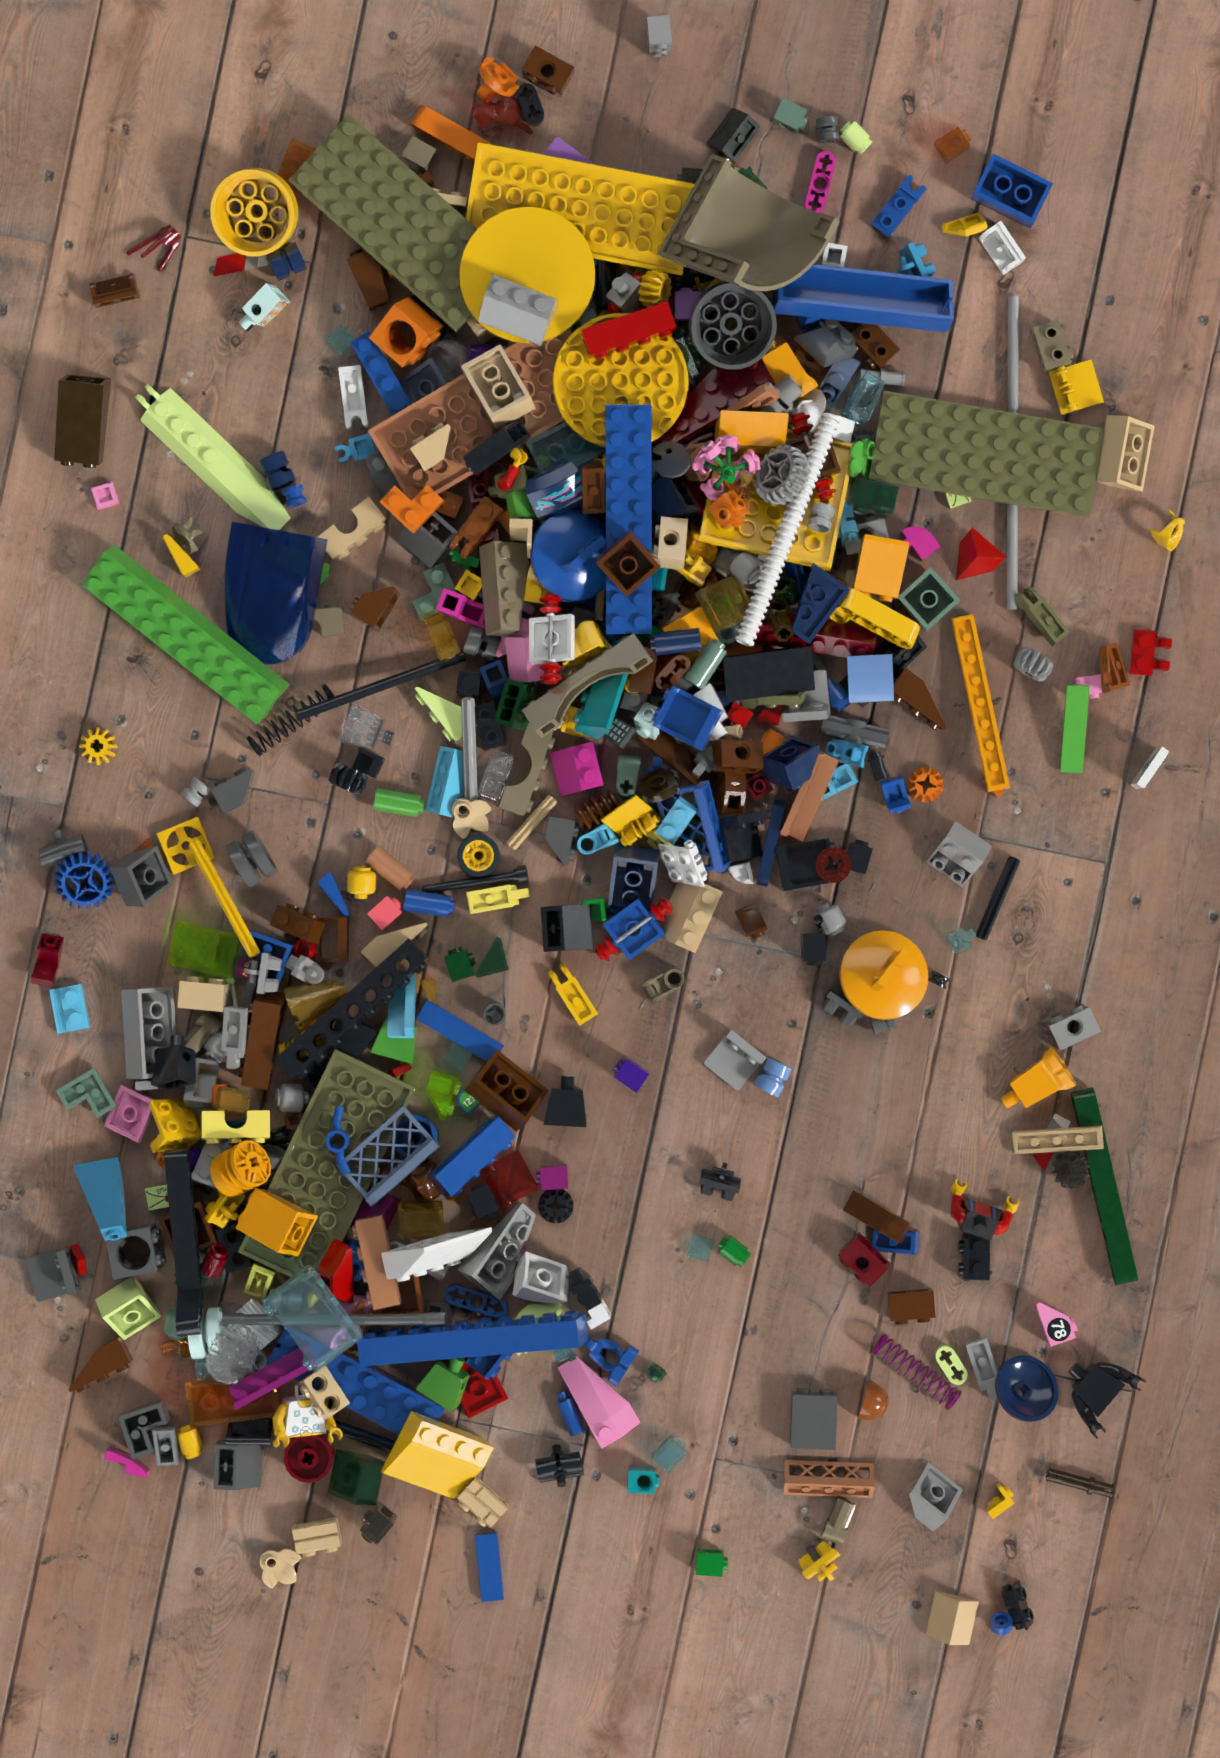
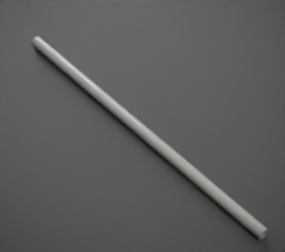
[1006,296,1019,610]

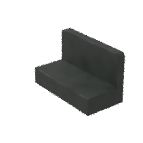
[707,108,760,163]

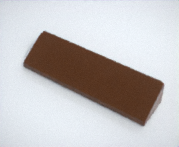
[636,729,717,787]

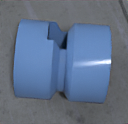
[753,1057,793,1097]

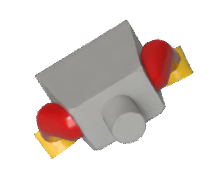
[597,267,647,317]

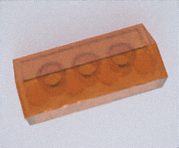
[185,1375,281,1427]

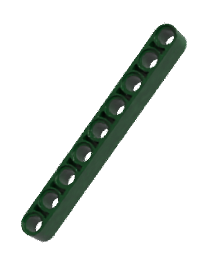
[1071,1087,1138,1286]

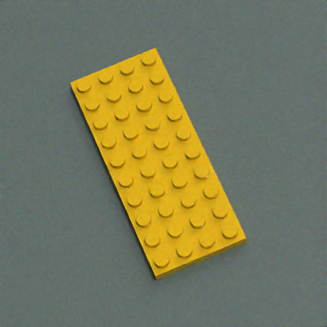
[466,142,695,276]

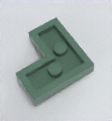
[412,563,457,622]
[56,1068,117,1118]

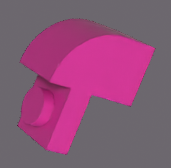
[897,526,941,562]

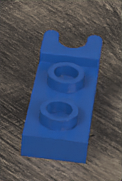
[871,175,927,238]

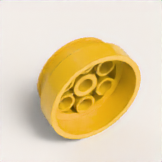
[210,168,298,256]

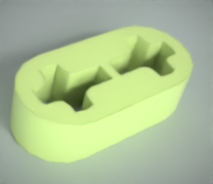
[935,1345,968,1385]

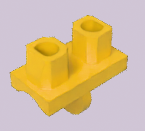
[673,549,712,587]
[204,1190,246,1228]
[798,1541,840,1581]

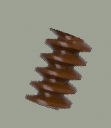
[574,789,621,831]

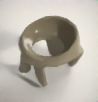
[172,517,208,554]

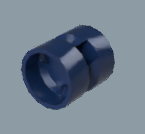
[267,242,307,281]
[258,451,296,491]

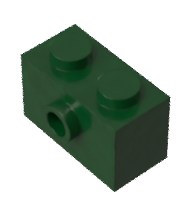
[494,679,538,731]
[444,946,476,983]

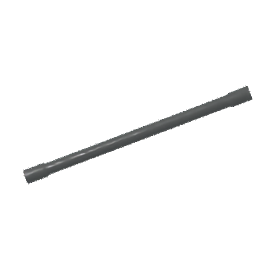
[222,1312,447,1327]

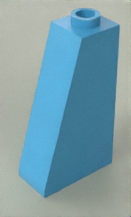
[74,1157,127,1241]

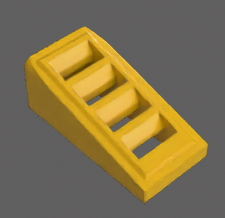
[163,534,201,578]

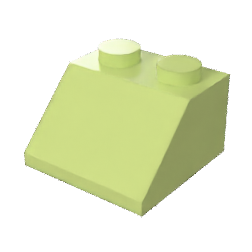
[95,1276,162,1340]

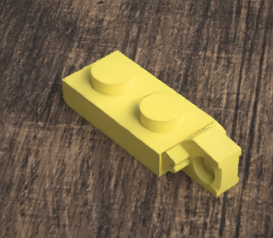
[466,884,530,914]

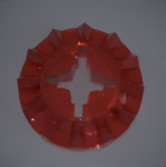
[815,847,851,883]

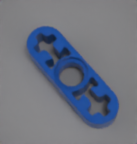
[445,1284,508,1318]

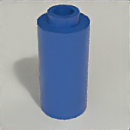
[404,889,455,918]

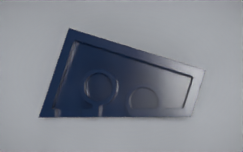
[792,562,850,644]

